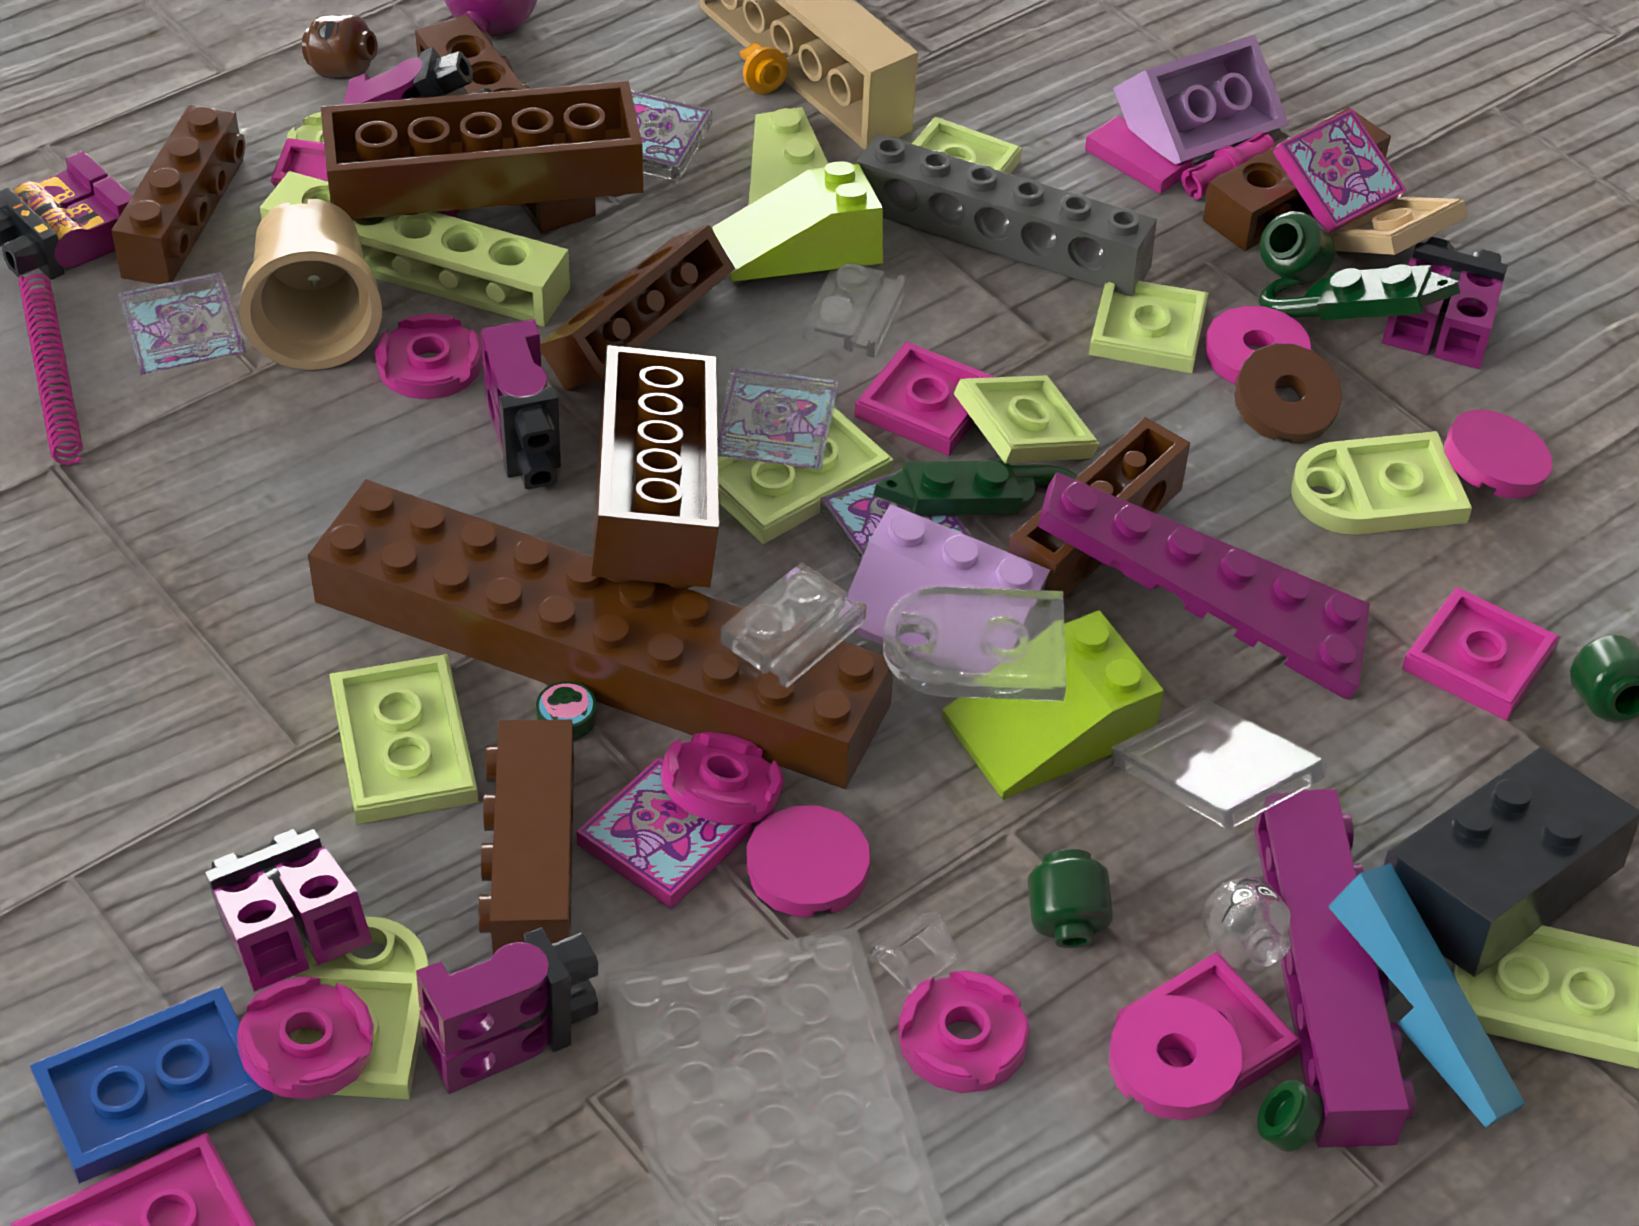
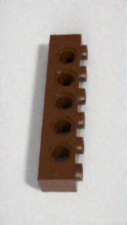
[415,14,596,234]

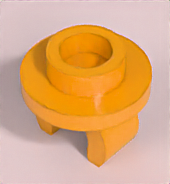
[739,42,788,94]

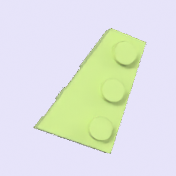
[748,107,828,206]

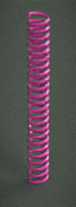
[18,274,83,465]

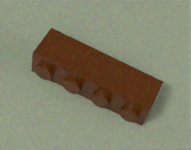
[478,719,574,955]

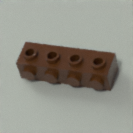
[111,105,246,287]

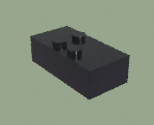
[1384,747,1639,978]

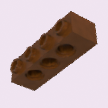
[1203,107,1391,251]
[540,224,736,390]
[1008,417,1190,611]

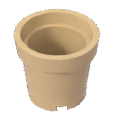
[239,199,382,370]

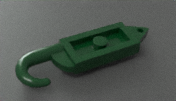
[1259,264,1461,320]
[873,460,1078,516]

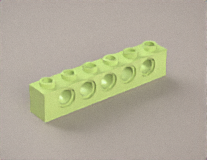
[260,171,570,327]

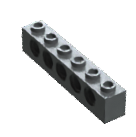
[856,134,1157,296]

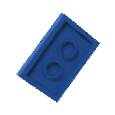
[30,986,274,1184]

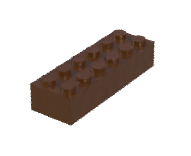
[320,81,644,220]
[591,345,719,589]

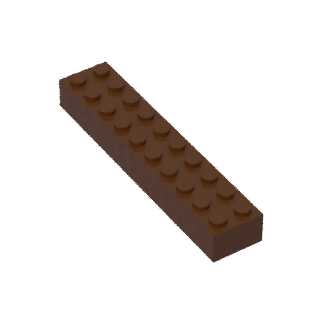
[308,479,895,790]

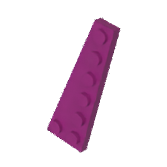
[1038,472,1370,700]

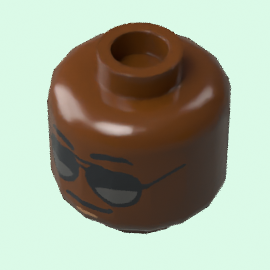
[302,14,378,78]

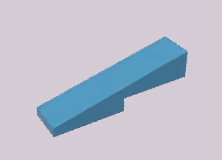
[1328,863,1525,1128]

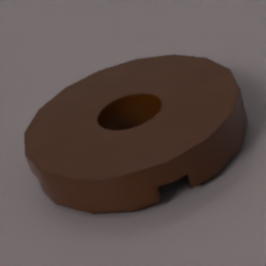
[1234,343,1343,444]

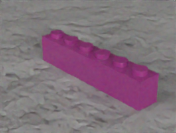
[1254,789,1415,1148]

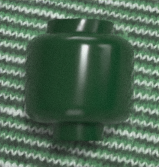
[1259,211,1336,285]
[1570,635,1639,722]
[1028,849,1113,948]

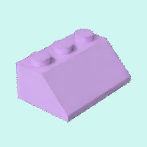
[1113,34,1289,165]
[836,504,1050,684]

